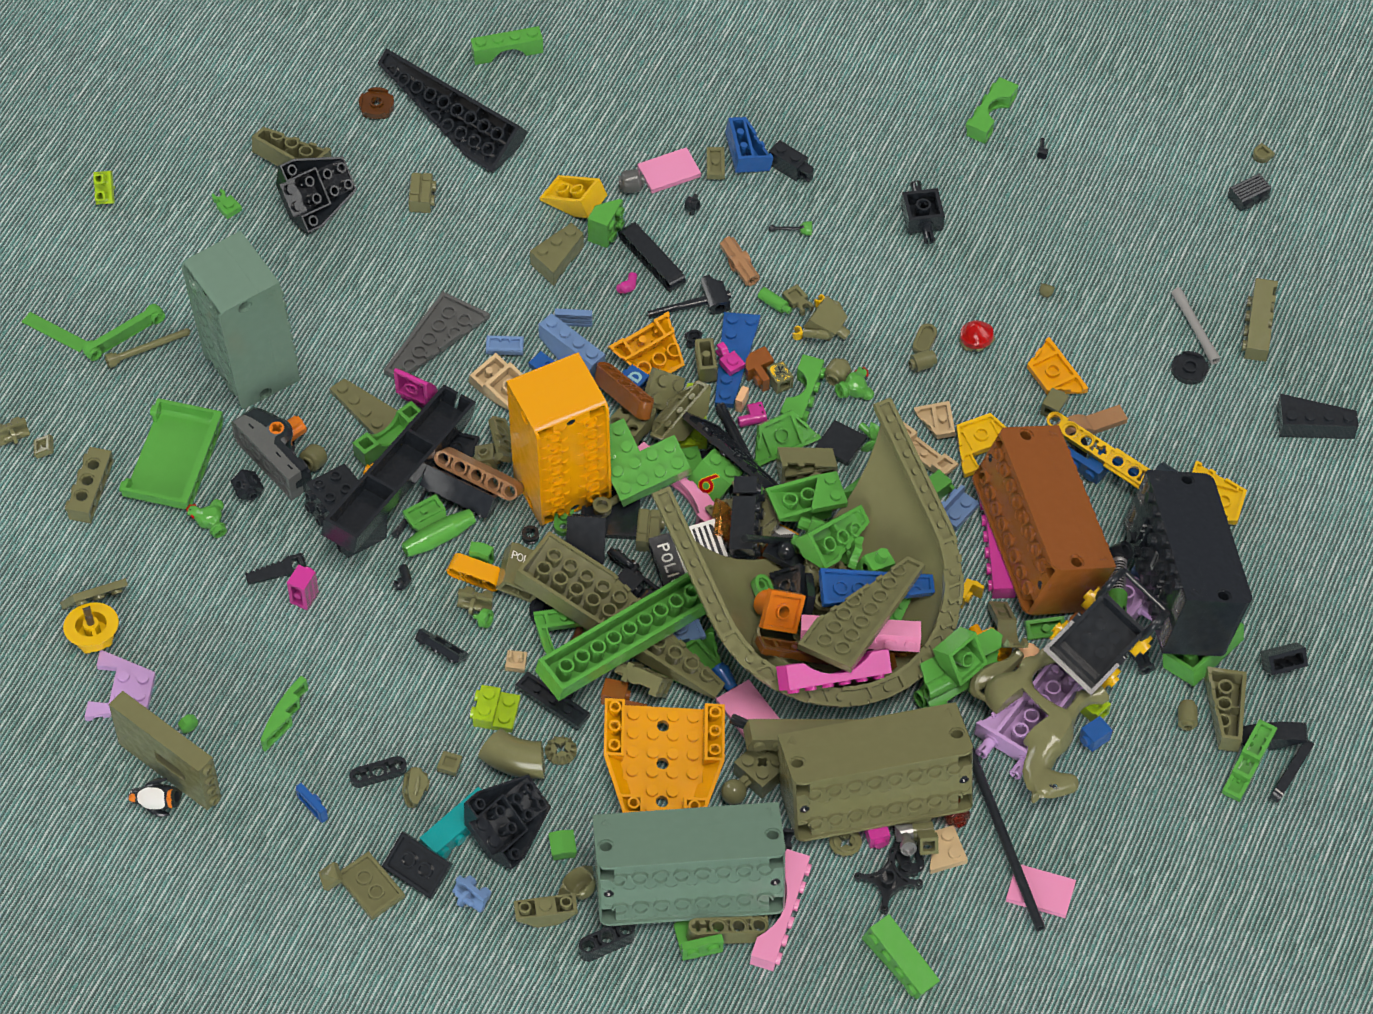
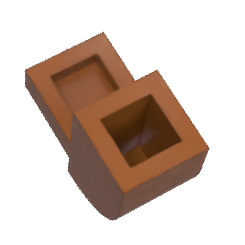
[745,346,774,392]

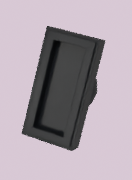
[762,541,805,568]

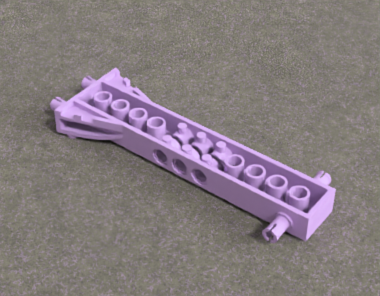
[974,576,1152,780]

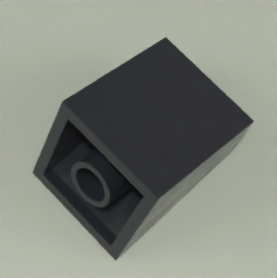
[566,514,607,564]

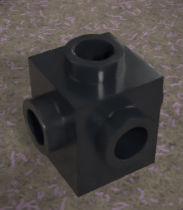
[230,469,264,501]

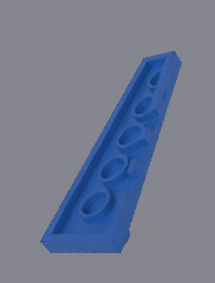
[715,312,760,408]
[818,568,935,607]

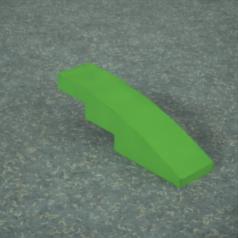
[261,676,308,752]
[1222,719,1277,802]

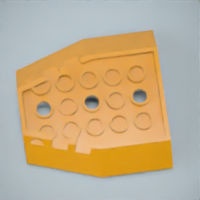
[603,698,725,813]

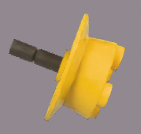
[63,602,119,653]

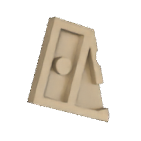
[914,401,956,439]
[929,825,968,874]

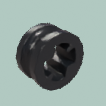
[522,525,539,545]

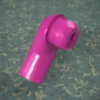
[616,272,637,294]

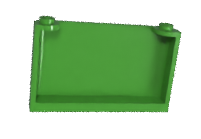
[119,398,224,510]

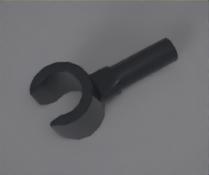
[1037,138,1049,160]

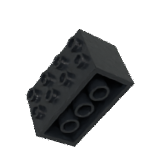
[304,463,388,558]

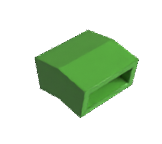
[469,541,495,564]
[548,829,577,861]

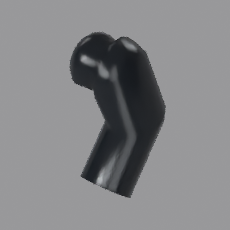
[393,564,412,590]

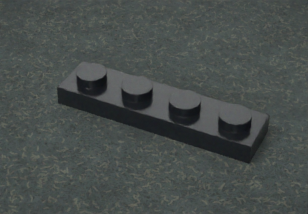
[515,671,590,730]

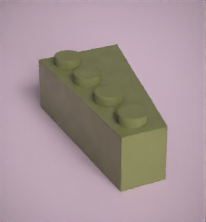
[252,127,331,166]
[1241,278,1278,362]
[1204,666,1247,752]

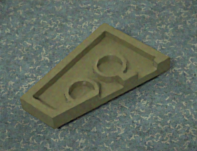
[488,416,513,464]
[60,578,128,610]

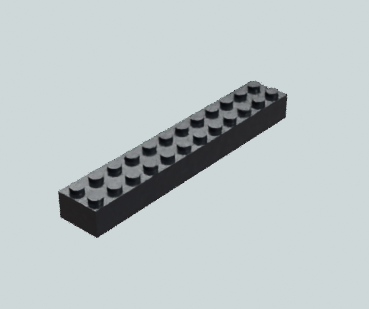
[321,385,476,553]

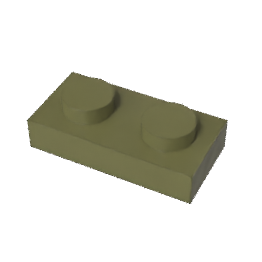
[706,147,725,179]

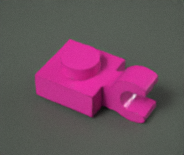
[715,342,745,376]

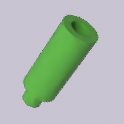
[758,287,792,314]

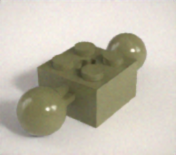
[721,750,780,805]

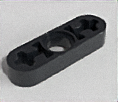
[349,756,407,788]

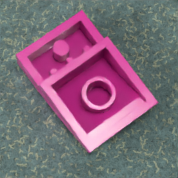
[394,368,438,408]

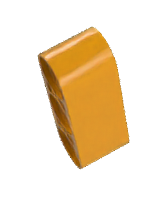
[446,553,500,592]

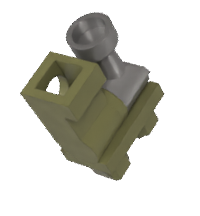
[894,818,939,856]

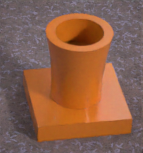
[754,588,806,634]

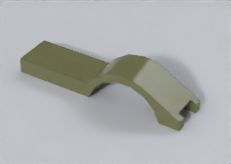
[988,601,1029,648]

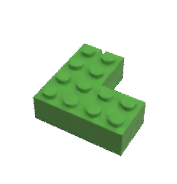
[610,418,693,507]

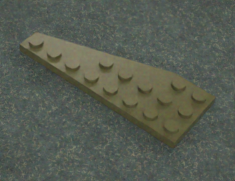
[797,556,925,673]

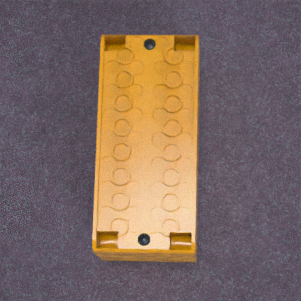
[506,353,612,526]

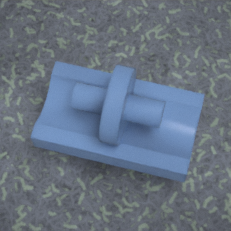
[452,875,491,913]

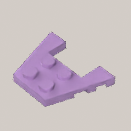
[85,650,156,721]

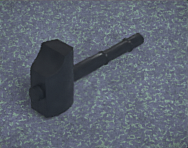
[647,275,732,318]

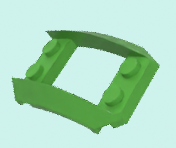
[533,609,588,655]

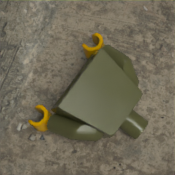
[792,294,851,341]

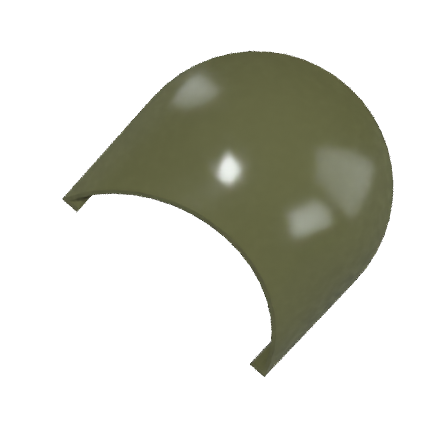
[651,397,964,707]

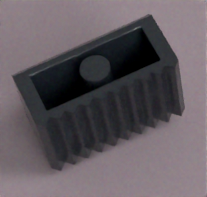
[1228,173,1271,211]

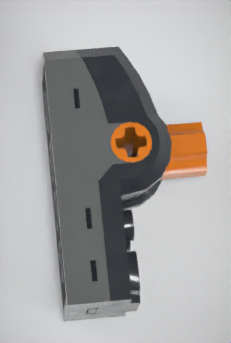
[231,407,312,501]

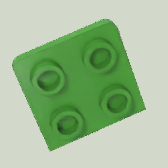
[674,920,724,961]

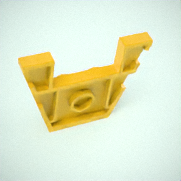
[956,413,1006,478]
[1192,461,1247,525]

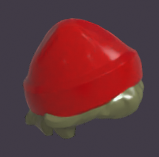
[959,320,995,352]

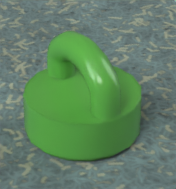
[473,608,494,629]

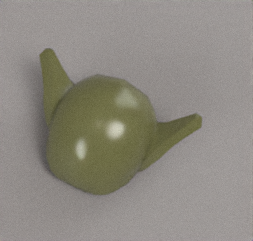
[558,865,596,900]

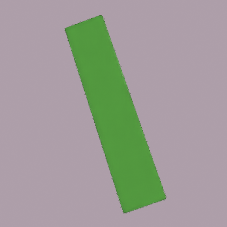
[21,312,87,352]

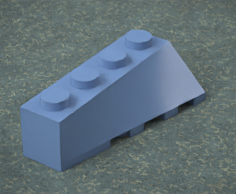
[539,313,606,378]

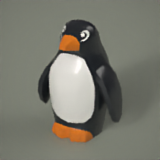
[128,778,182,816]

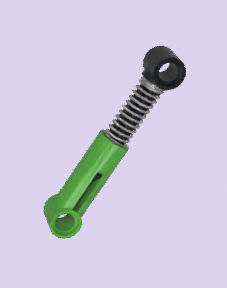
[1108,540,1134,612]

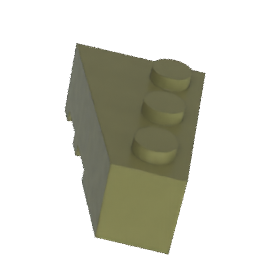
[530,223,584,286]
[776,447,838,484]

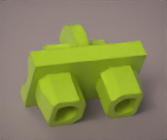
[93,171,115,205]

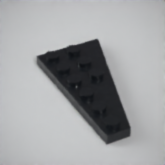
[682,411,779,489]

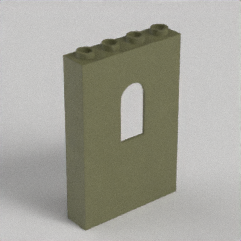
[109,691,221,811]

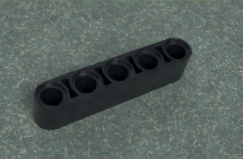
[618,222,686,292]

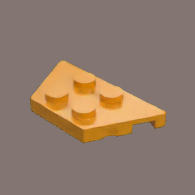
[1027,337,1088,395]

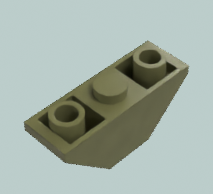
[514,893,578,928]

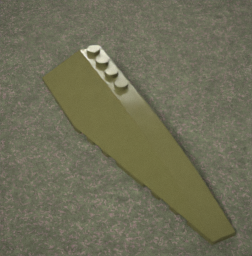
[514,531,725,699]

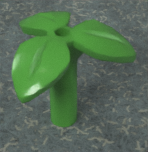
[859,422,880,452]

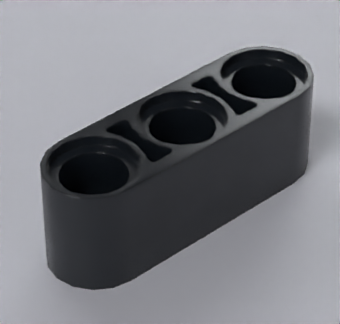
[579,924,635,962]

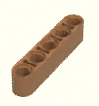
[434,447,524,500]

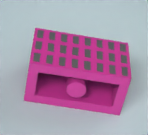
[287,565,319,610]

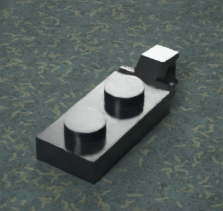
[415,628,469,663]

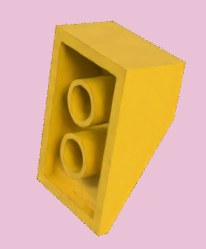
[540,175,608,218]

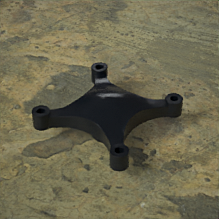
[854,847,923,915]

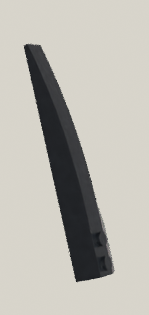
[378,48,528,173]

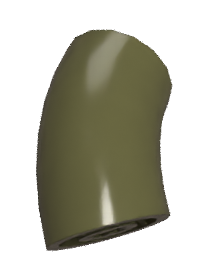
[478,729,545,779]

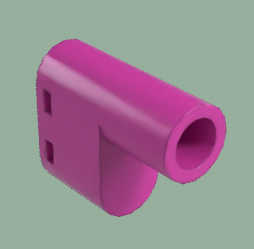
[737,401,767,428]

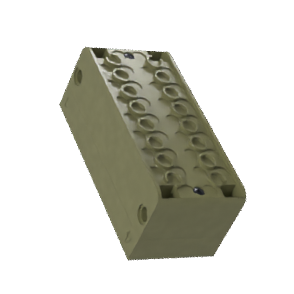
[778,702,973,841]

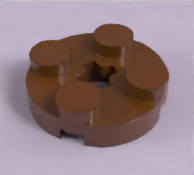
[359,87,394,119]

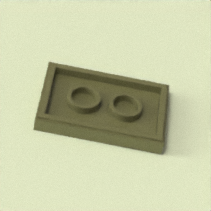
[340,851,405,920]

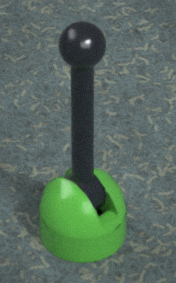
[769,221,813,236]

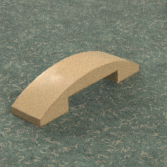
[903,422,958,475]

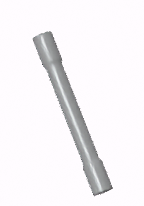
[1171,287,1221,365]

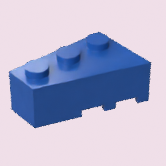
[725,117,773,173]

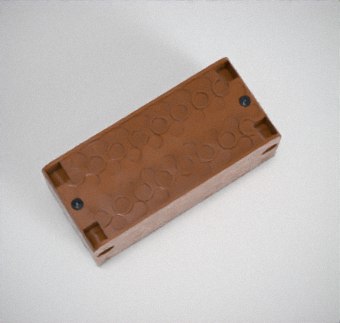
[972,425,1116,615]

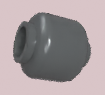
[618,169,645,194]

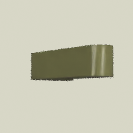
[686,915,768,944]

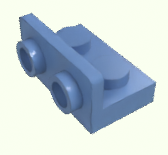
[941,485,980,531]

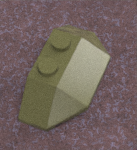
[650,380,711,441]

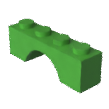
[470,26,543,65]
[965,77,1019,144]
[780,354,826,423]
[352,401,421,467]

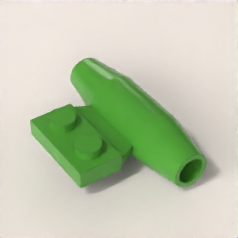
[401,494,476,557]

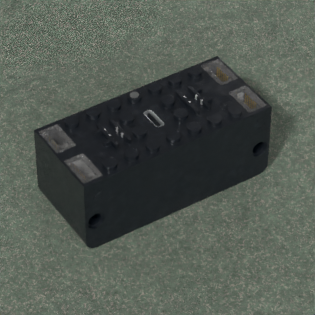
[1123,470,1252,656]

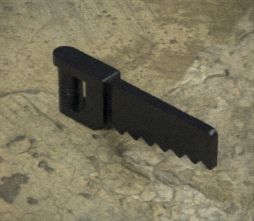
[245,553,308,584]

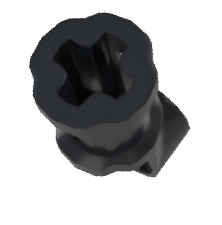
[1128,649,1155,675]

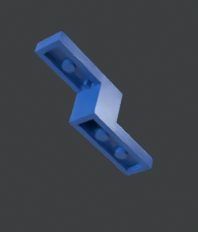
[1068,447,1144,486]

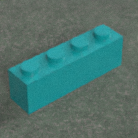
[419,787,482,858]

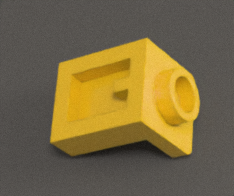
[961,578,985,609]

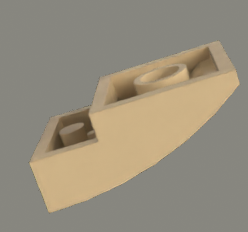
[468,353,523,410]

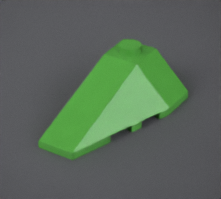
[794,505,870,568]

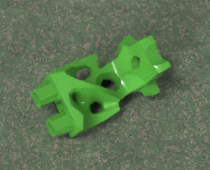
[791,516,864,570]

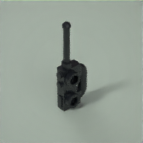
[607,547,660,591]
[892,825,925,878]

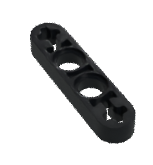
[1269,740,1314,803]

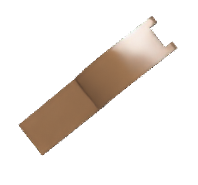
[1055,404,1128,440]

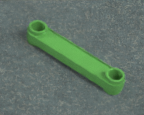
[82,304,165,361]

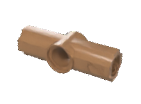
[720,236,760,286]

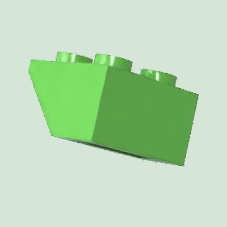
[587,199,625,248]

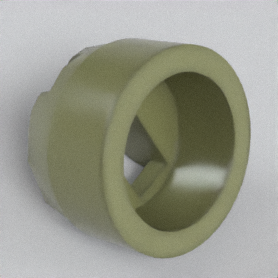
[1039,283,1055,297]

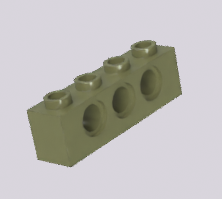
[65,447,114,523]

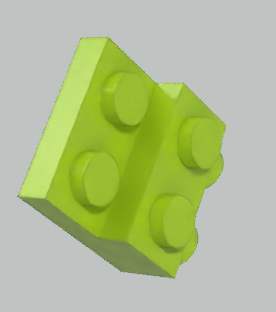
[470,685,521,733]

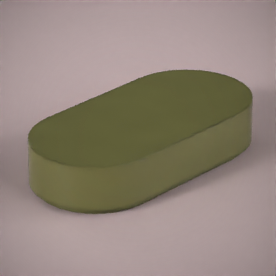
[912,323,937,353]

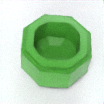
[178,714,199,733]

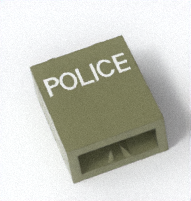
[496,542,536,603]

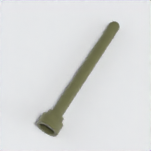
[104,328,191,369]

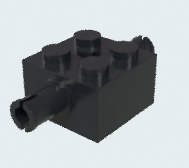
[901,180,945,244]

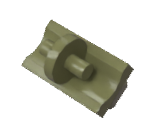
[0,417,30,446]
[457,586,493,615]

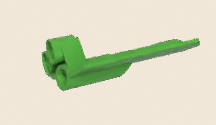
[913,628,1003,708]

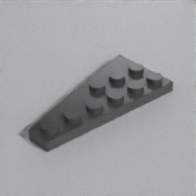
[384,291,490,378]

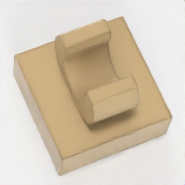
[505,650,527,673]

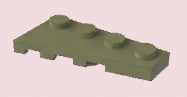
[330,378,398,434]

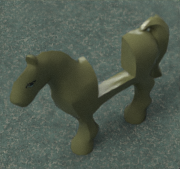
[968,648,1109,803]

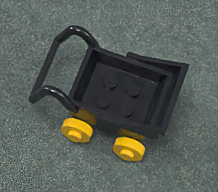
[1043,567,1171,695]

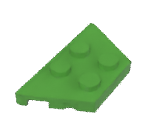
[755,410,821,466]
[651,627,721,685]

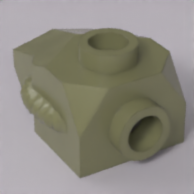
[401,767,430,808]

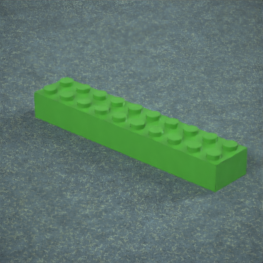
[535,572,706,701]

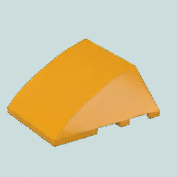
[608,311,685,375]

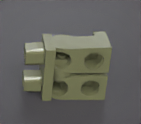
[609,406,656,446]
[614,662,673,698]

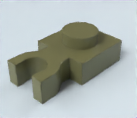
[782,284,814,316]

